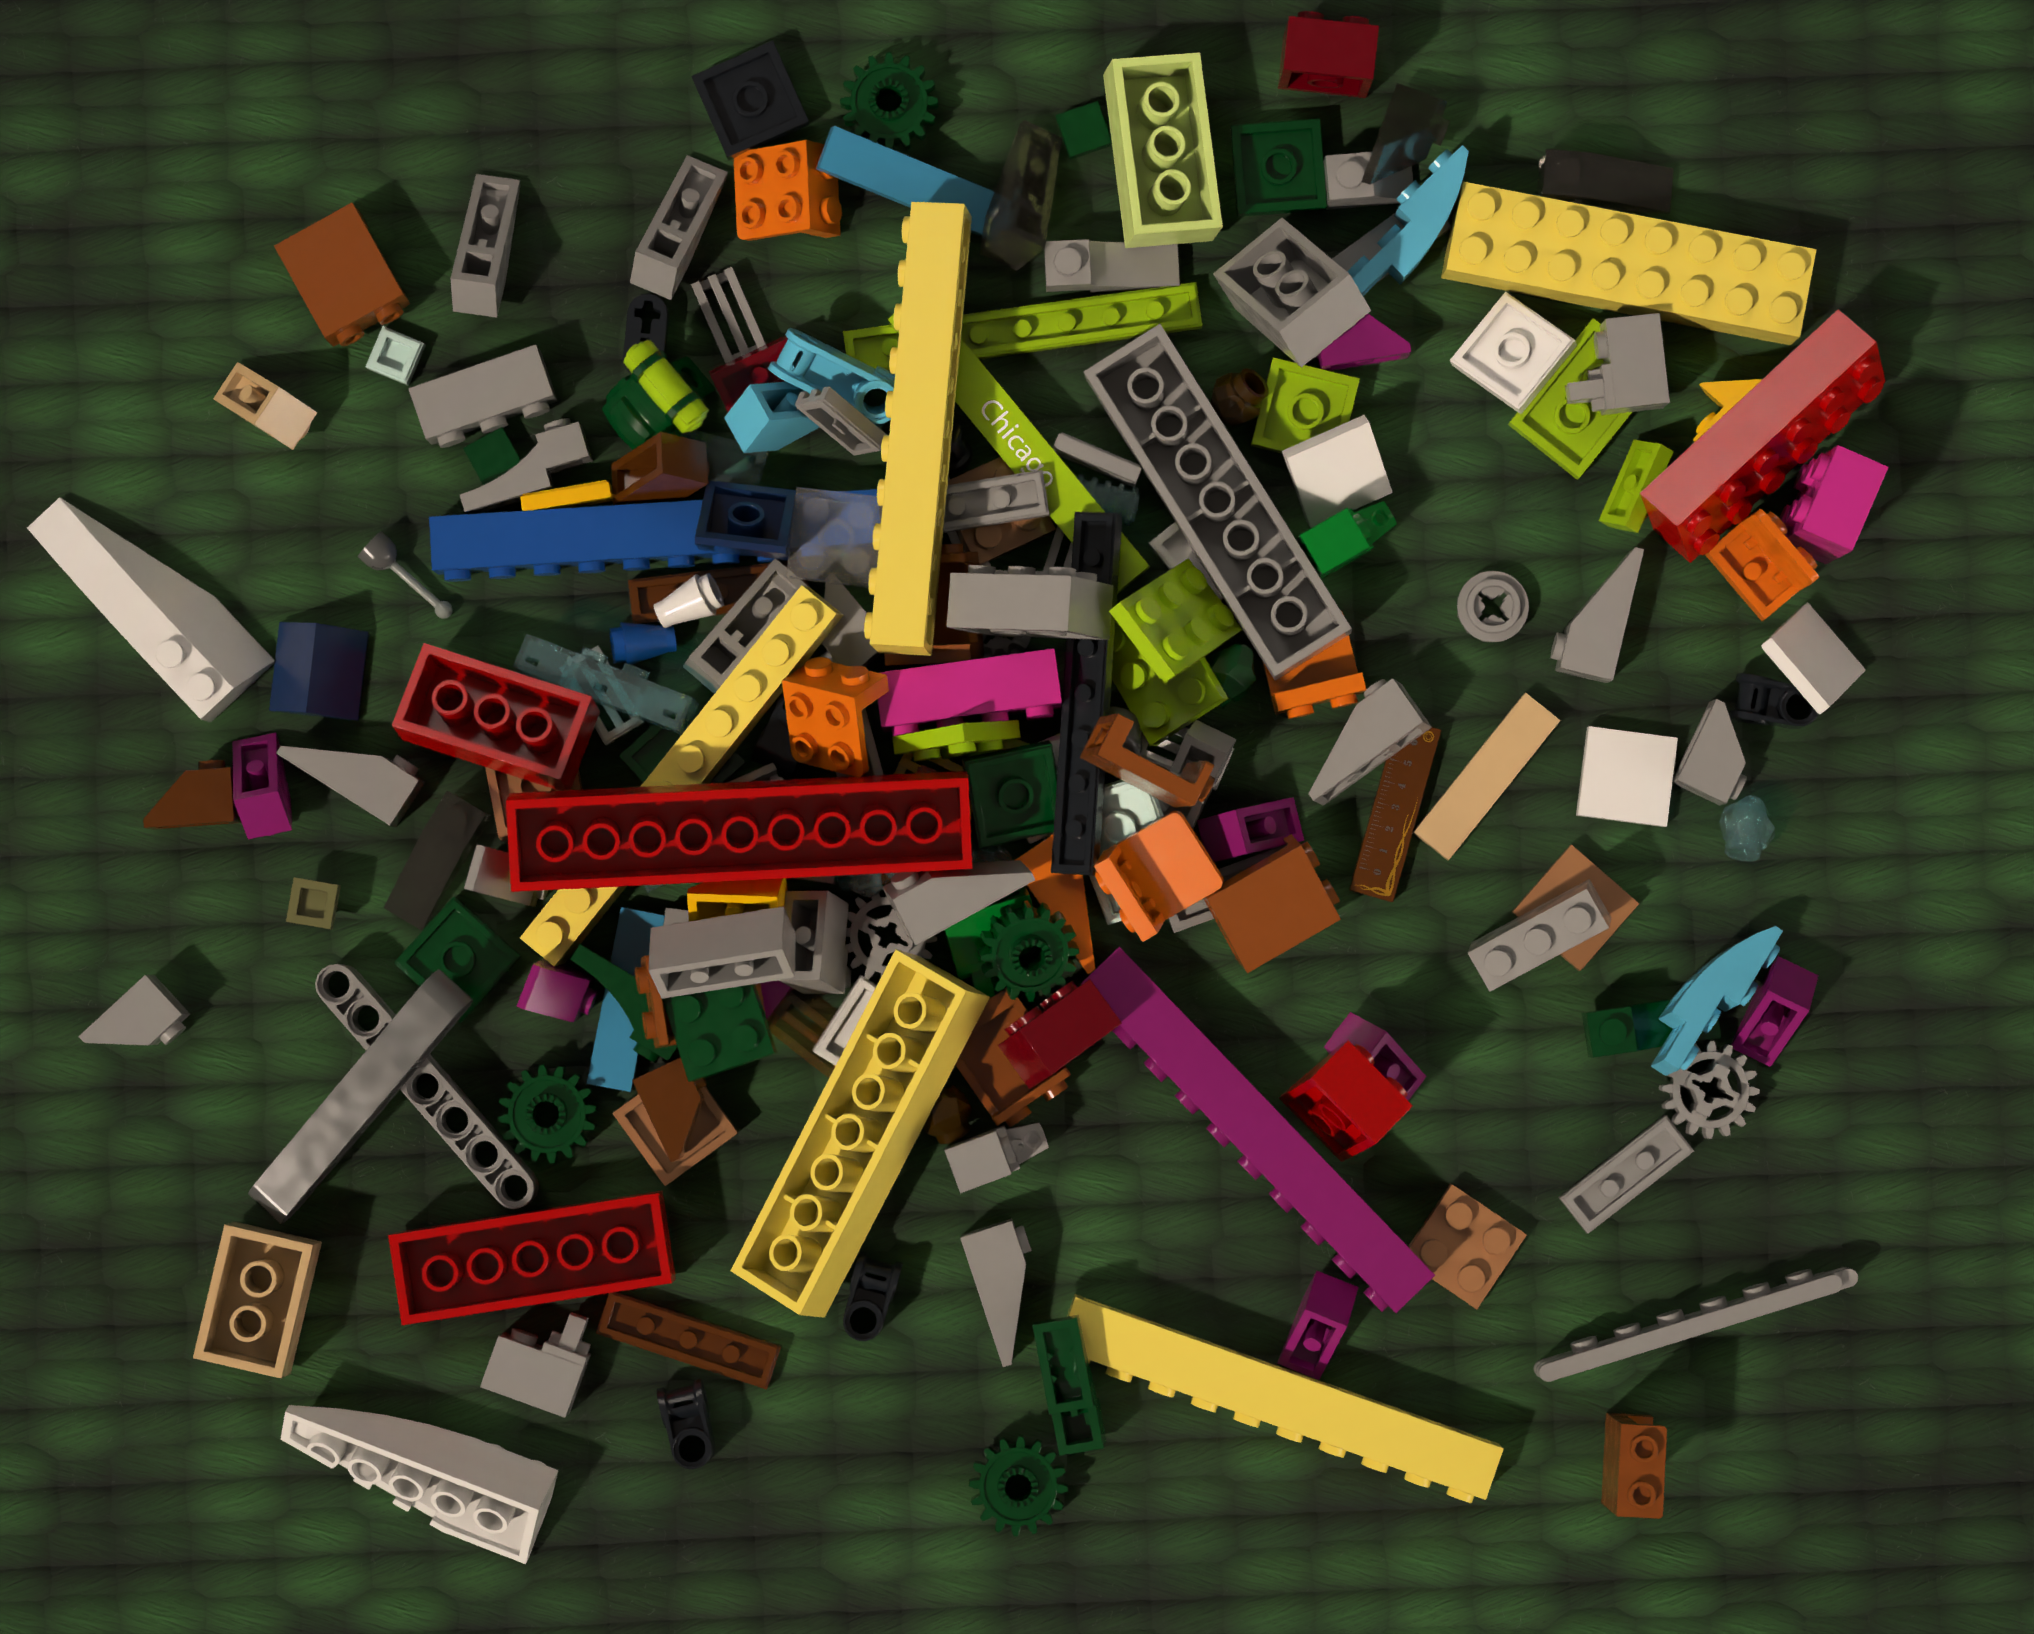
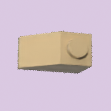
[213,362,317,450]

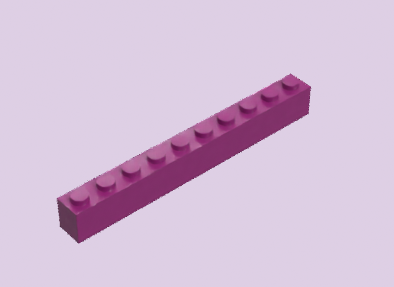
[1080,947,1435,1313]

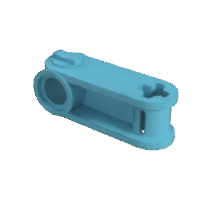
[768,328,895,427]

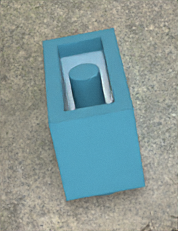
[724,382,820,453]

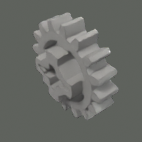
[845,888,937,980]
[1659,1041,1760,1139]

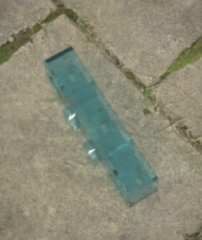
[513,633,699,735]

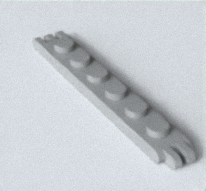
[1534,1267,1858,1382]

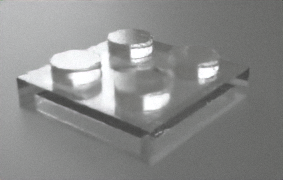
[786,487,883,587]

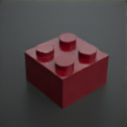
[1278,11,1379,98]
[998,979,1122,1089]

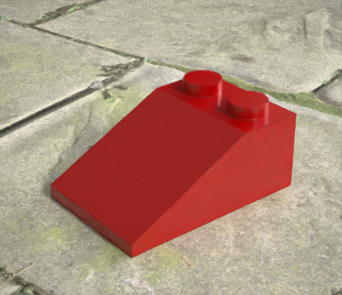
[1279,1040,1413,1162]

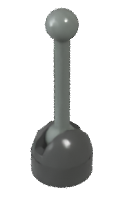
[358,531,453,619]

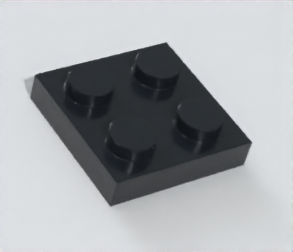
[691,40,810,161]

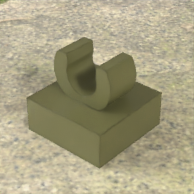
[286,877,341,929]

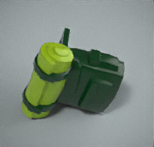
[602,340,715,450]

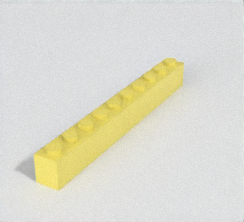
[864,202,972,656]
[520,585,844,967]
[1067,1294,1504,1503]

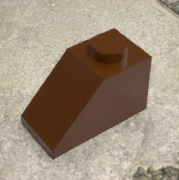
[611,432,709,505]
[143,760,242,830]
[632,1057,707,1162]

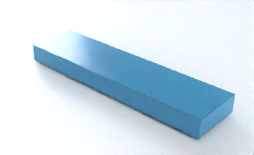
[816,126,998,236]
[587,907,665,1092]

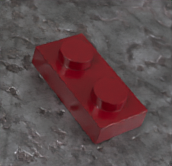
[709,335,798,412]

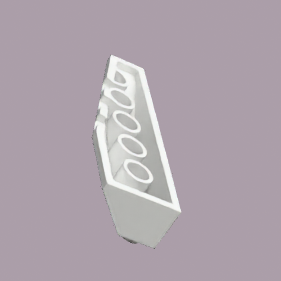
[27,497,275,722]
[281,1405,558,1564]

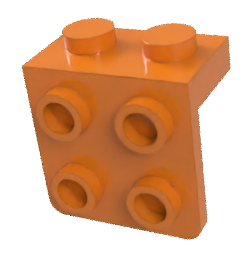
[734,140,842,241]
[1705,509,1819,621]
[1262,611,1366,719]
[782,657,889,777]
[1094,811,1224,942]

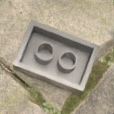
[1213,218,1371,367]
[947,565,1113,640]

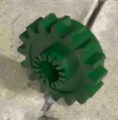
[840,52,938,151]
[978,900,1079,1002]
[498,1064,598,1163]
[969,1435,1068,1537]

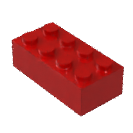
[392,643,600,791]

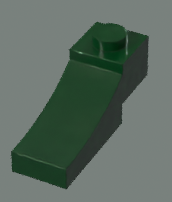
[570,944,677,1063]
[1582,999,1721,1058]
[1032,1315,1107,1456]

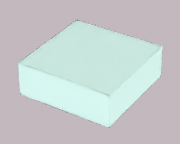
[365,326,426,386]

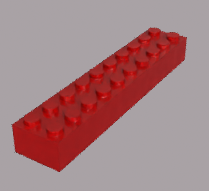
[506,771,972,892]

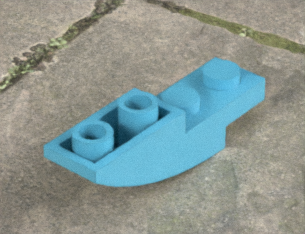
[1347,145,1469,296]
[1651,926,1783,1076]

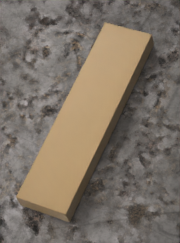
[1413,692,1561,861]

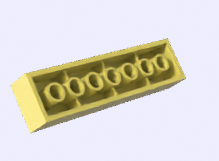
[1441,182,1817,345]
[731,949,990,1318]

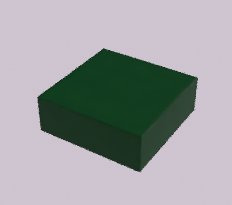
[1056,101,1112,160]
[463,427,521,485]

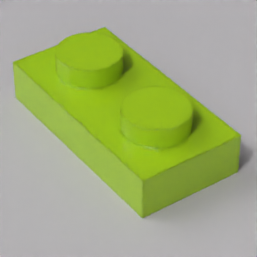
[1599,440,1674,533]

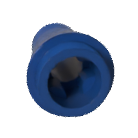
[610,622,677,667]

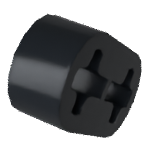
[623,294,669,374]

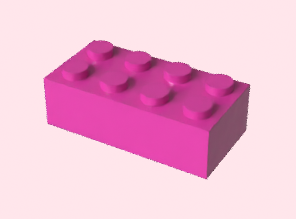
[878,648,1062,736]

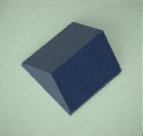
[695,480,797,560]
[269,622,369,721]

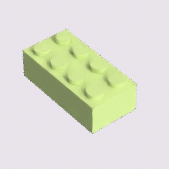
[1103,52,1223,248]

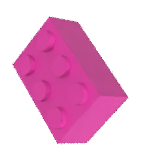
[1779,445,1888,564]

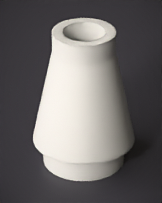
[654,573,724,628]

